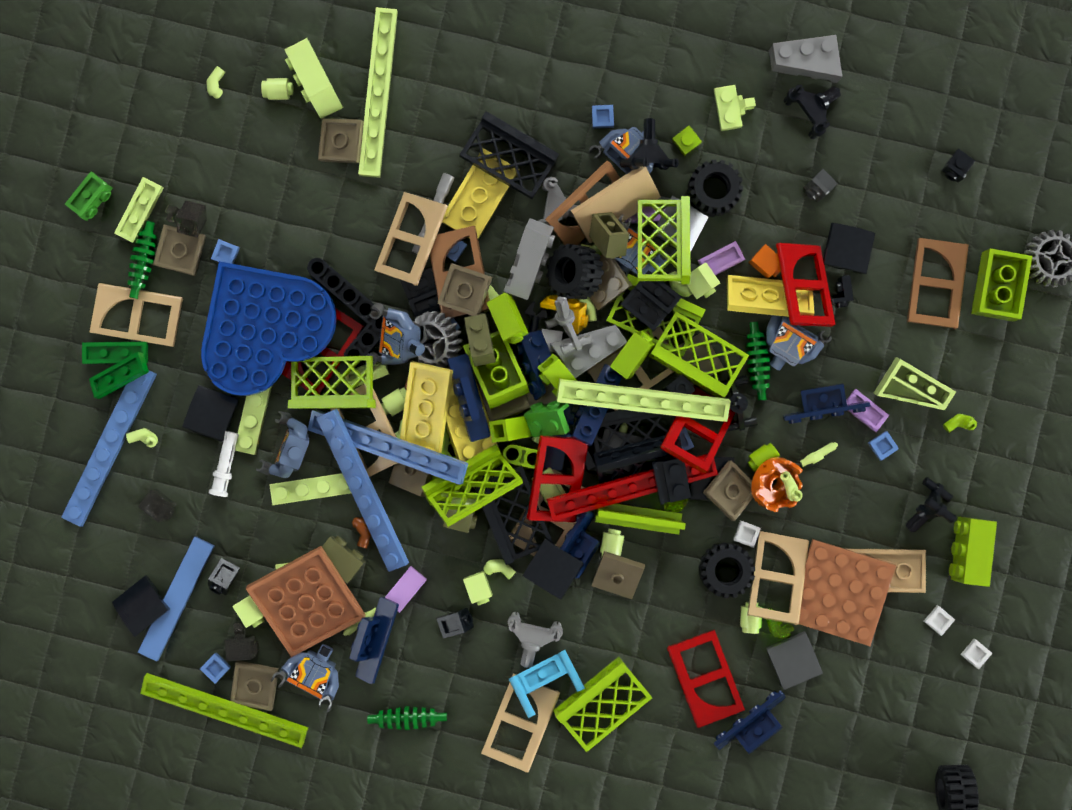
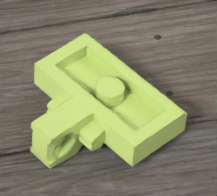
[714,85,756,131]

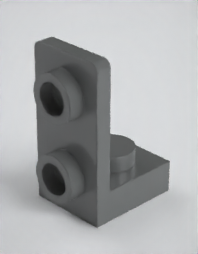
[803,169,838,202]

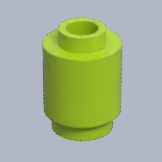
[747,443,780,472]

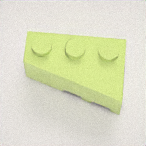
[284,38,343,119]
[874,357,956,410]

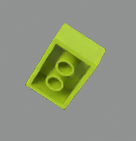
[971,248,1032,322]
[463,331,530,409]
[949,517,997,587]

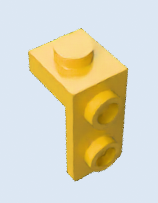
[540,295,589,334]

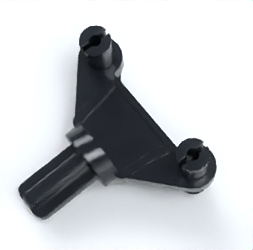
[784,85,841,139]
[619,118,679,170]
[720,375,758,432]
[906,477,956,532]

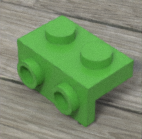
[65,171,113,221]
[524,400,570,437]

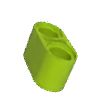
[503,445,537,469]

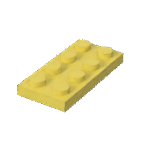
[442,148,517,239]
[727,275,814,317]
[400,361,453,453]
[445,373,498,462]

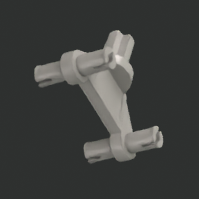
[538,177,578,225]
[544,296,593,355]
[508,612,563,668]

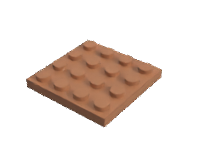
[799,539,896,646]
[246,546,366,657]

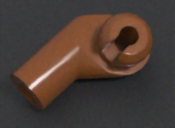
[352,517,371,548]

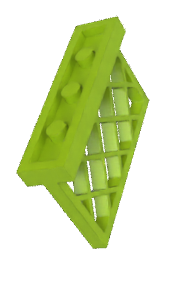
[638,196,691,284]
[606,274,705,357]
[649,311,749,398]
[288,356,376,409]
[421,444,523,527]
[595,503,686,535]
[553,656,652,752]

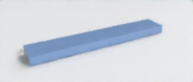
[138,537,215,662]

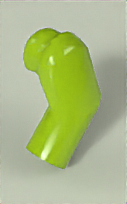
[943,414,977,433]

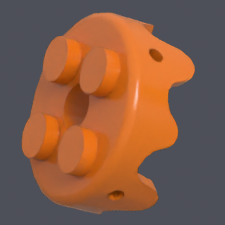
[751,457,803,512]

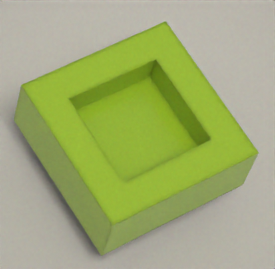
[672,126,702,156]

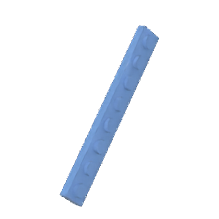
[61,370,157,527]
[316,408,409,572]
[308,409,468,485]

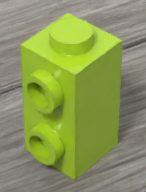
[486,293,529,344]
[610,331,655,379]
[537,354,577,404]
[489,416,532,443]

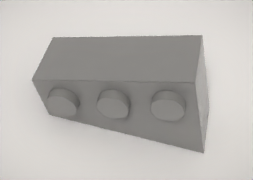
[769,35,842,83]
[504,218,555,300]
[550,325,627,378]

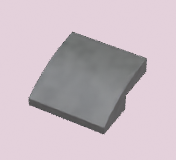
[652,195,708,252]

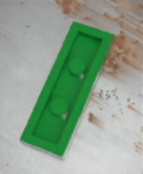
[82,342,148,364]
[89,352,149,399]

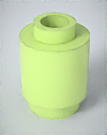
[261,78,294,100]
[381,387,406,417]
[600,528,624,558]
[740,602,763,634]

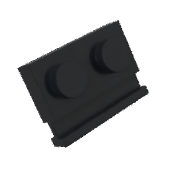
[651,457,691,505]

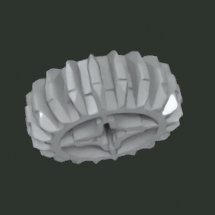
[1023,230,1072,288]
[413,311,463,368]

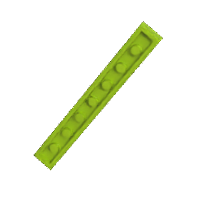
[140,673,308,748]

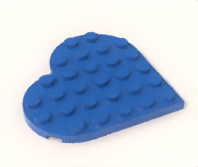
[201,261,336,396]

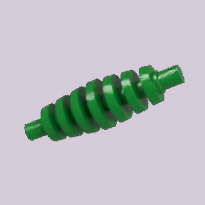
[127,221,157,299]
[746,322,770,401]
[367,706,447,730]

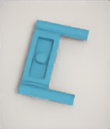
[509,650,585,718]

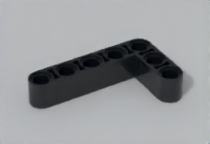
[307,258,383,366]

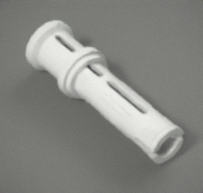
[208,431,239,497]

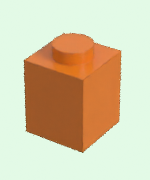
[748,244,781,279]

